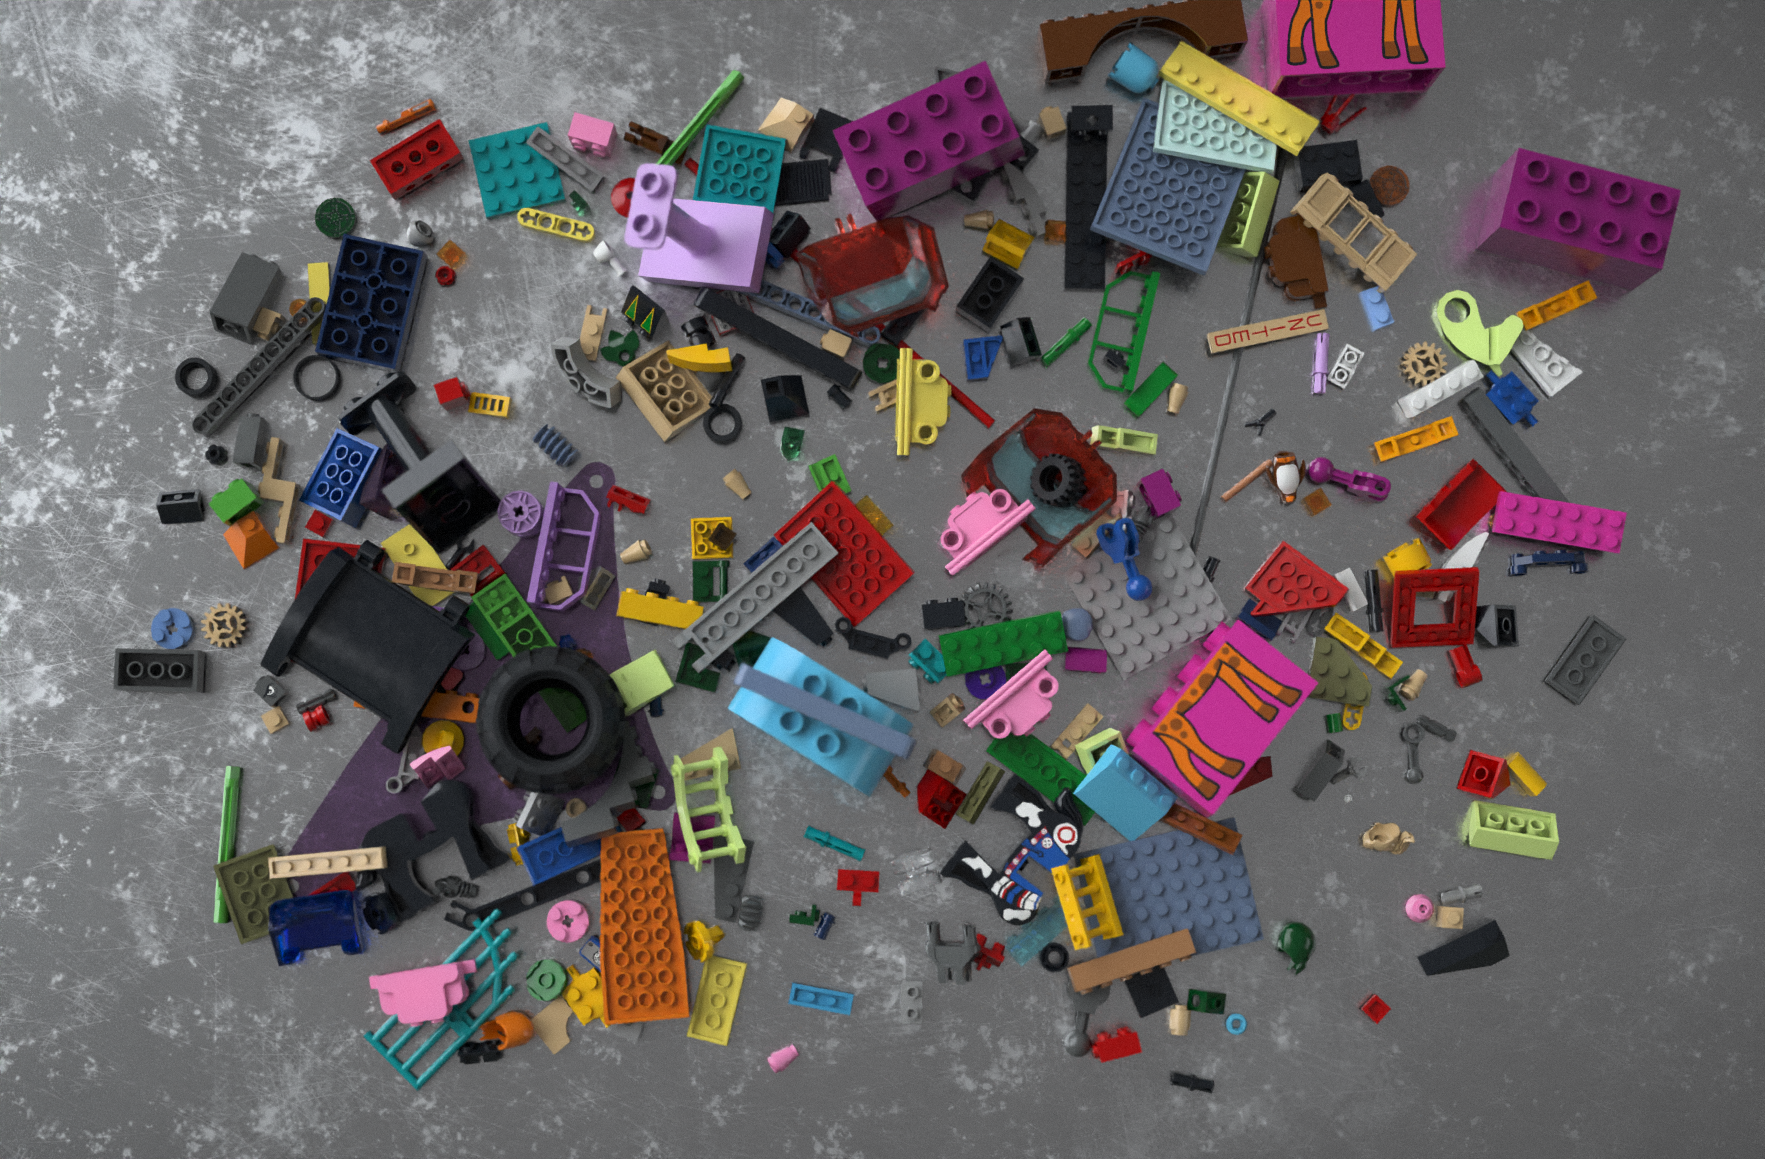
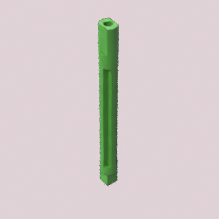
[656,70,744,166]
[213,766,240,923]

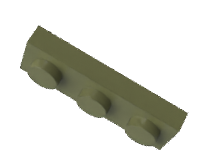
[956,761,1005,825]

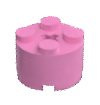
[547,900,591,943]

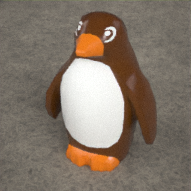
[1266,451,1306,505]

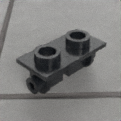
[458,1039,503,1065]

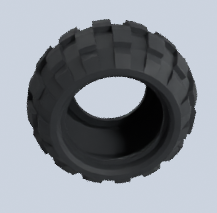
[476,646,625,794]

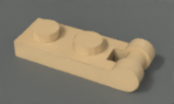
[1050,703,1104,760]

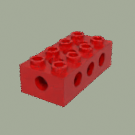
[370,119,464,200]

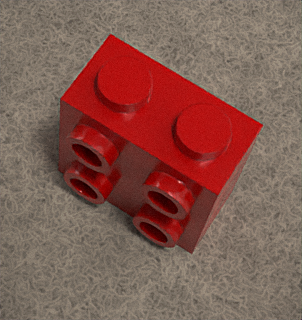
[1091,1026,1142,1063]

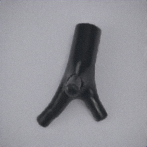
[1245,408,1277,435]

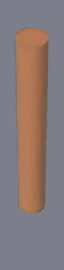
[1221,459,1273,503]

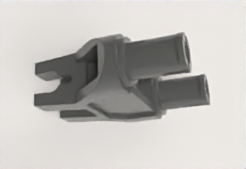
[925,922,981,985]

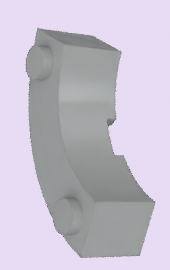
[551,337,622,408]

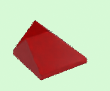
[1457,750,1511,800]

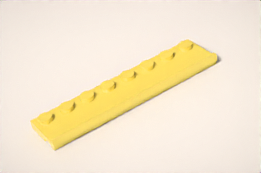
[1158,41,1319,156]

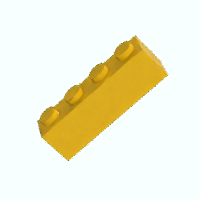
[616,588,704,629]

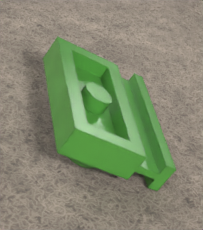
[808,454,852,494]

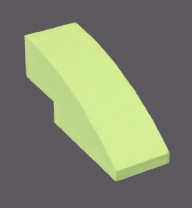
[1090,425,1158,455]

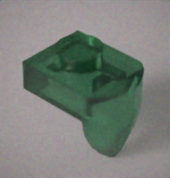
[780,427,805,461]

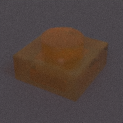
[1045,220,1067,243]
[436,239,466,269]
[1302,488,1332,516]

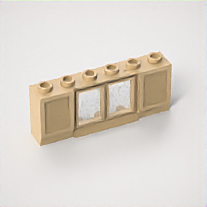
[1290,173,1417,293]

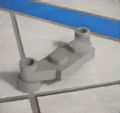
[386,725,425,794]

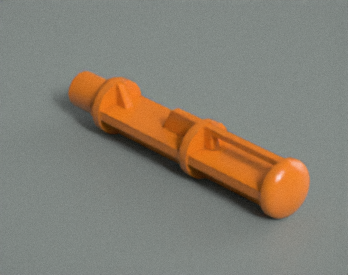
[376,99,435,134]
[883,765,911,798]

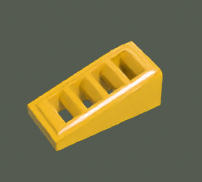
[468,392,512,419]

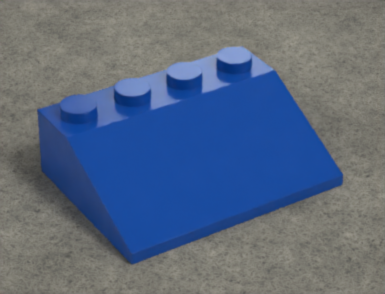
[299,428,392,528]

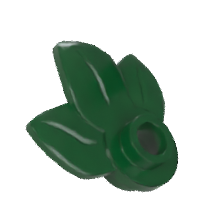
[600,330,639,367]

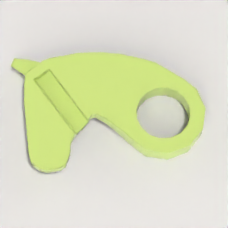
[1437,290,1524,376]

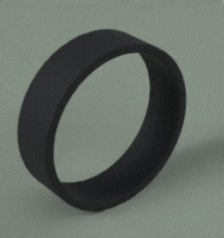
[293,355,341,401]

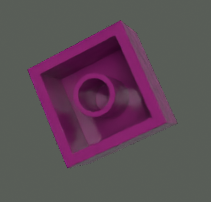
[1136,468,1182,521]

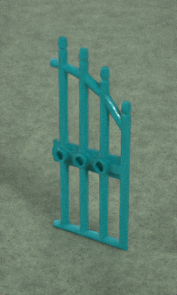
[363,908,518,1091]

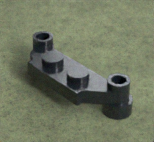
[835,617,911,659]

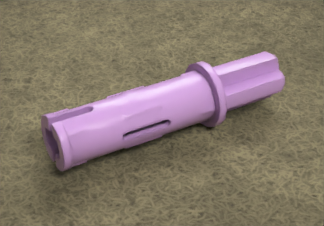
[1313,333,1330,394]

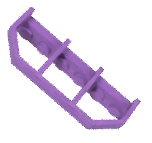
[527,482,602,612]

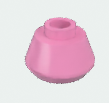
[1406,894,1434,923]

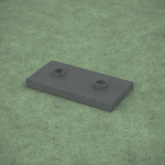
[1545,615,1626,705]

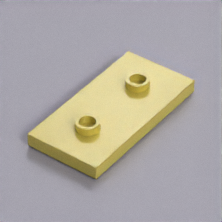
[381,524,455,606]
[687,955,747,1046]

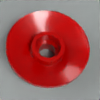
[611,178,636,218]

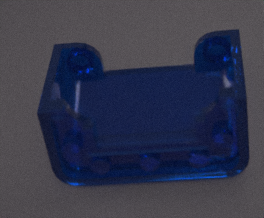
[268,890,363,966]

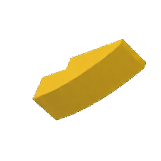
[666,344,733,372]

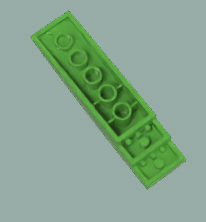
[471,574,587,733]

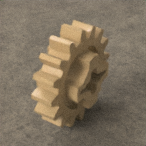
[1402,341,1448,387]
[201,603,248,648]

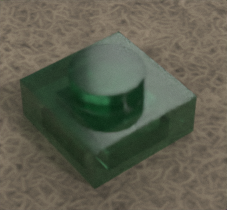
[569,190,590,214]

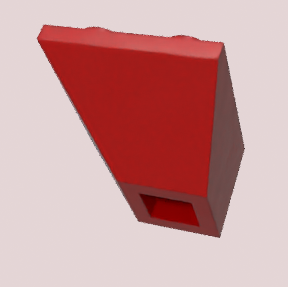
[917,769,967,829]

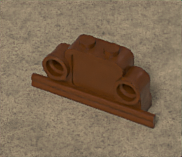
[1264,213,1329,310]

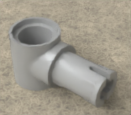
[1009,111,1044,145]

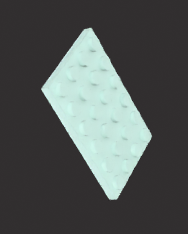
[1153,79,1277,174]

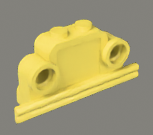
[895,348,951,455]

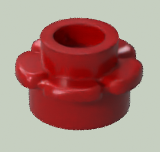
[435,266,455,285]

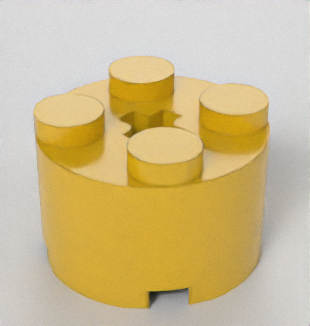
[1383,538,1432,577]

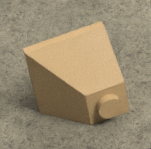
[758,98,814,153]

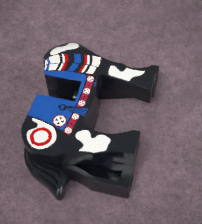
[939,774,1083,925]

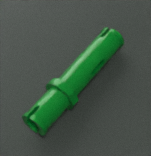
[1040,317,1092,367]

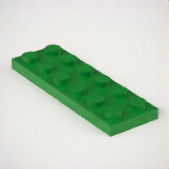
[938,610,1068,677]
[986,733,1095,826]

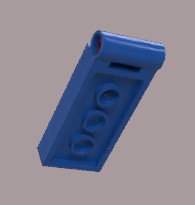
[516,814,623,886]

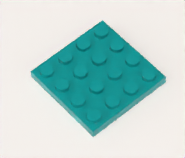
[468,122,566,219]
[693,124,786,213]

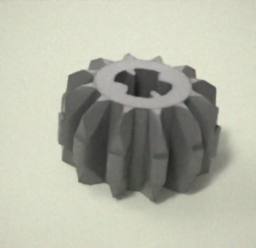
[738,895,763,931]

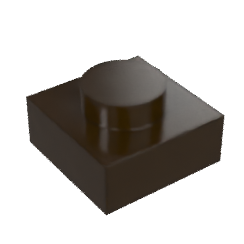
[708,523,737,552]

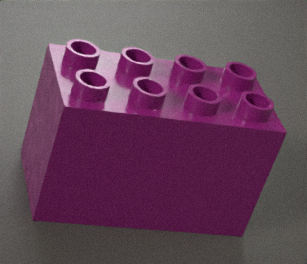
[833,60,1025,222]
[1476,148,1681,290]

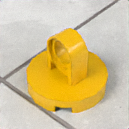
[421,720,464,755]
[684,920,725,962]

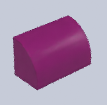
[1063,646,1107,674]

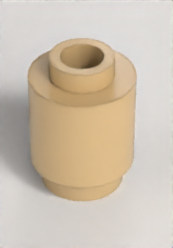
[1169,1005,1191,1036]

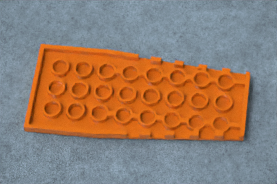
[600,828,690,1025]

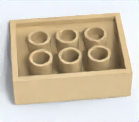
[616,340,712,442]

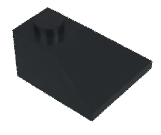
[1475,604,1519,647]

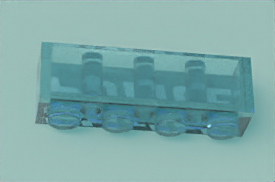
[1005,894,1082,967]

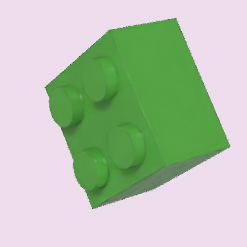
[208,478,266,527]

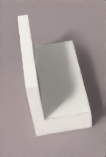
[1332,568,1368,613]

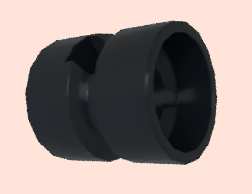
[681,316,716,348]

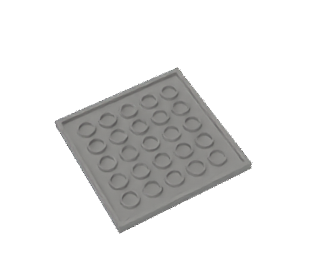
[1063,513,1232,680]

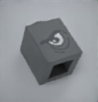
[253,675,289,708]

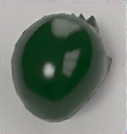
[1277,922,1316,975]

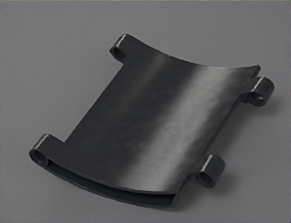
[260,540,475,755]

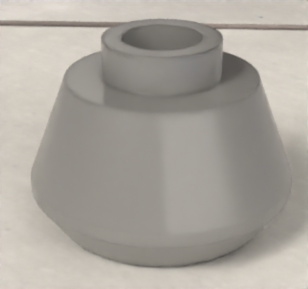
[407,220,433,247]

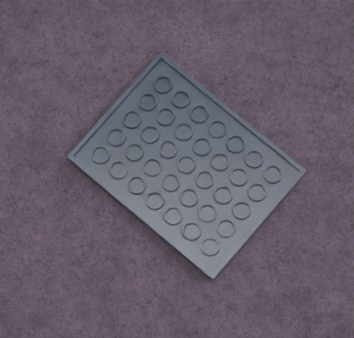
[1090,98,1246,276]
[1073,817,1264,961]

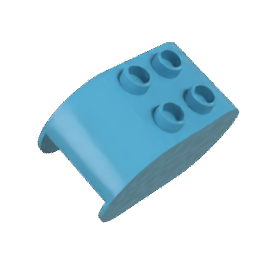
[727,637,914,797]

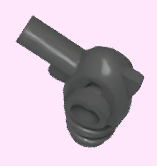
[1132,505,1153,543]
[432,876,477,899]

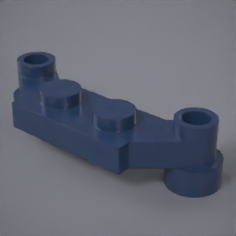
[1510,550,1589,576]

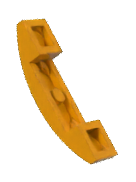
[1516,280,1597,331]
[1374,416,1459,462]

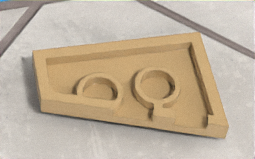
[680,728,741,781]

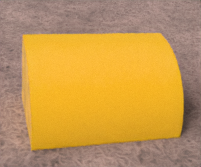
[1507,752,1547,796]

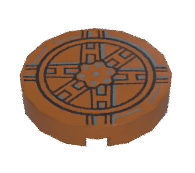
[1369,165,1410,206]

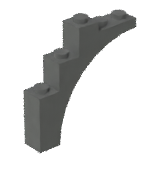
[561,721,657,848]

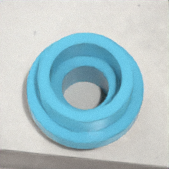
[1226,1014,1247,1035]

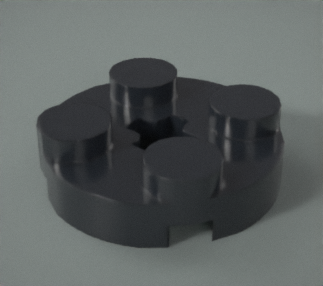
[362,892,399,935]

